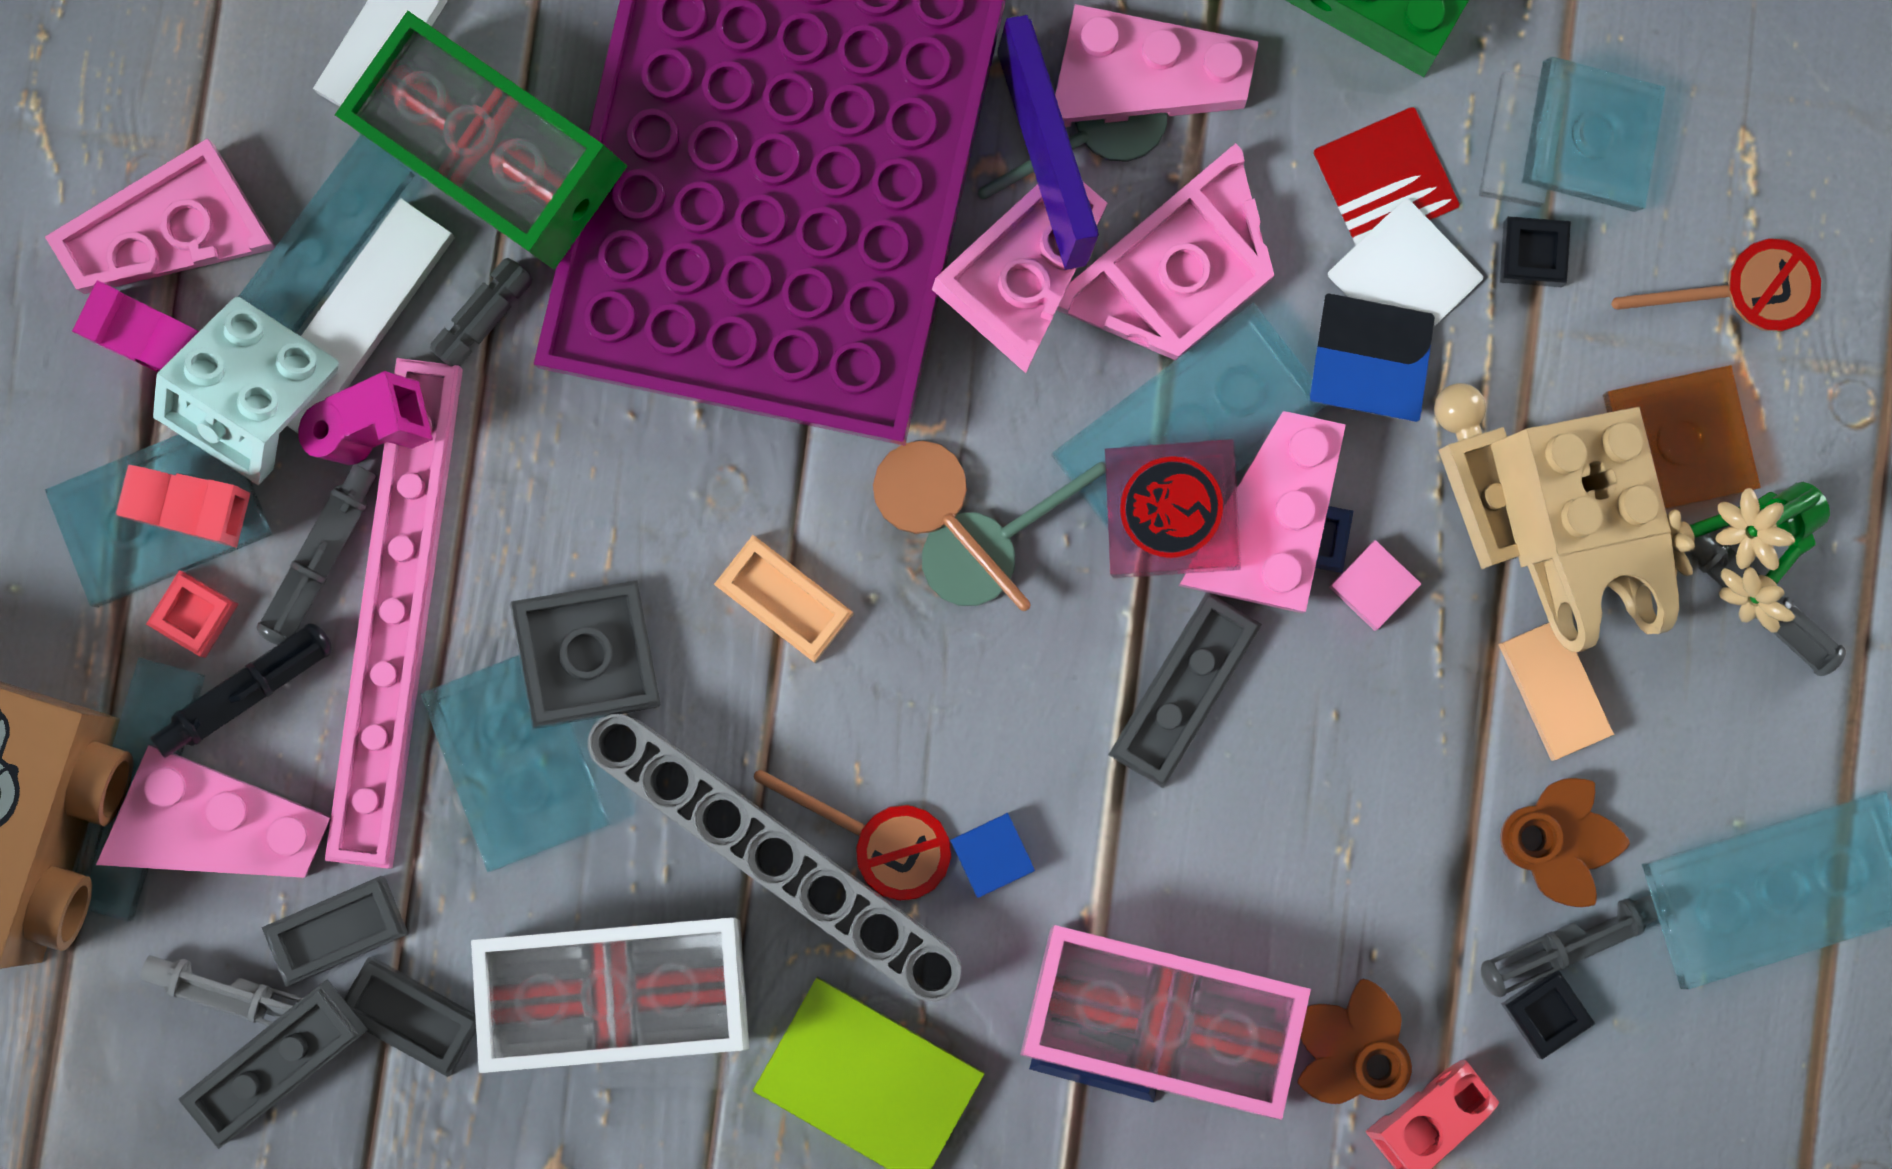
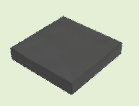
[510,581,661,730]

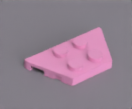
[1057,143,1274,361]

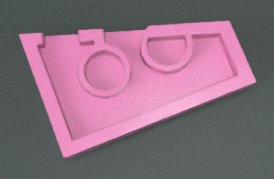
[1055,4,1259,127]
[45,138,277,294]
[96,745,331,878]

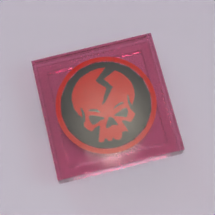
[1105,439,1241,578]

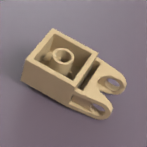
[1491,407,1679,652]

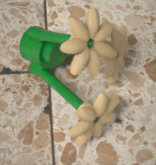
[1667,482,1830,633]

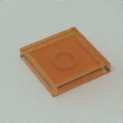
[1603,365,1761,510]

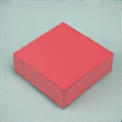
[146,570,238,658]

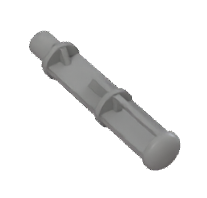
[140,955,303,1026]

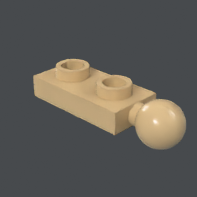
[1434,383,1520,569]

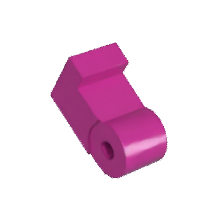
[72,280,199,372]
[298,371,433,465]

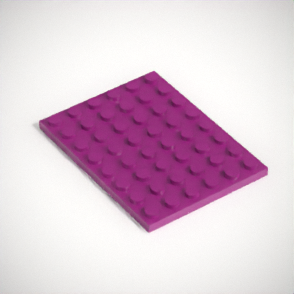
[533,0,1006,446]

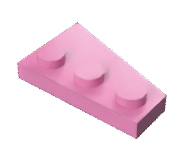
[932,182,1108,373]
[1178,411,1346,613]

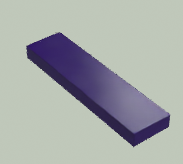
[997,15,1099,270]

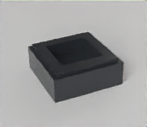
[1500,216,1571,287]
[1501,970,1595,1059]

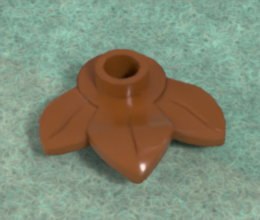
[1500,778,1630,907]
[1297,978,1412,1104]

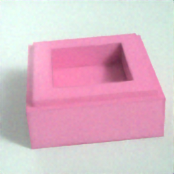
[1329,540,1421,631]

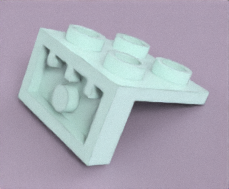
[153,297,339,486]

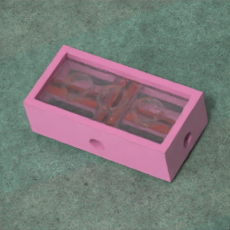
[1020,925,1311,1120]

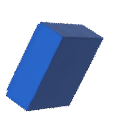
[950,813,1035,898]

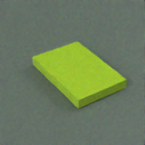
[752,976,985,1169]

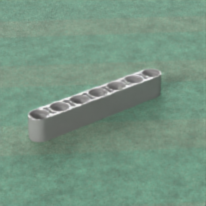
[588,714,961,1002]

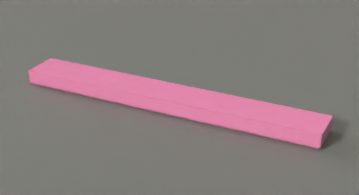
[325,358,463,869]

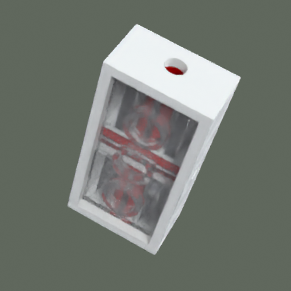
[471,918,750,1073]

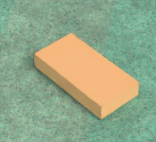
[714,535,854,663]
[1498,622,1614,761]

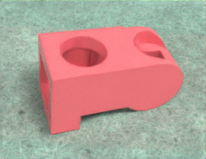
[115,465,251,548]
[1365,1059,1499,1169]

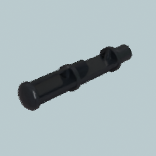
[150,623,332,758]

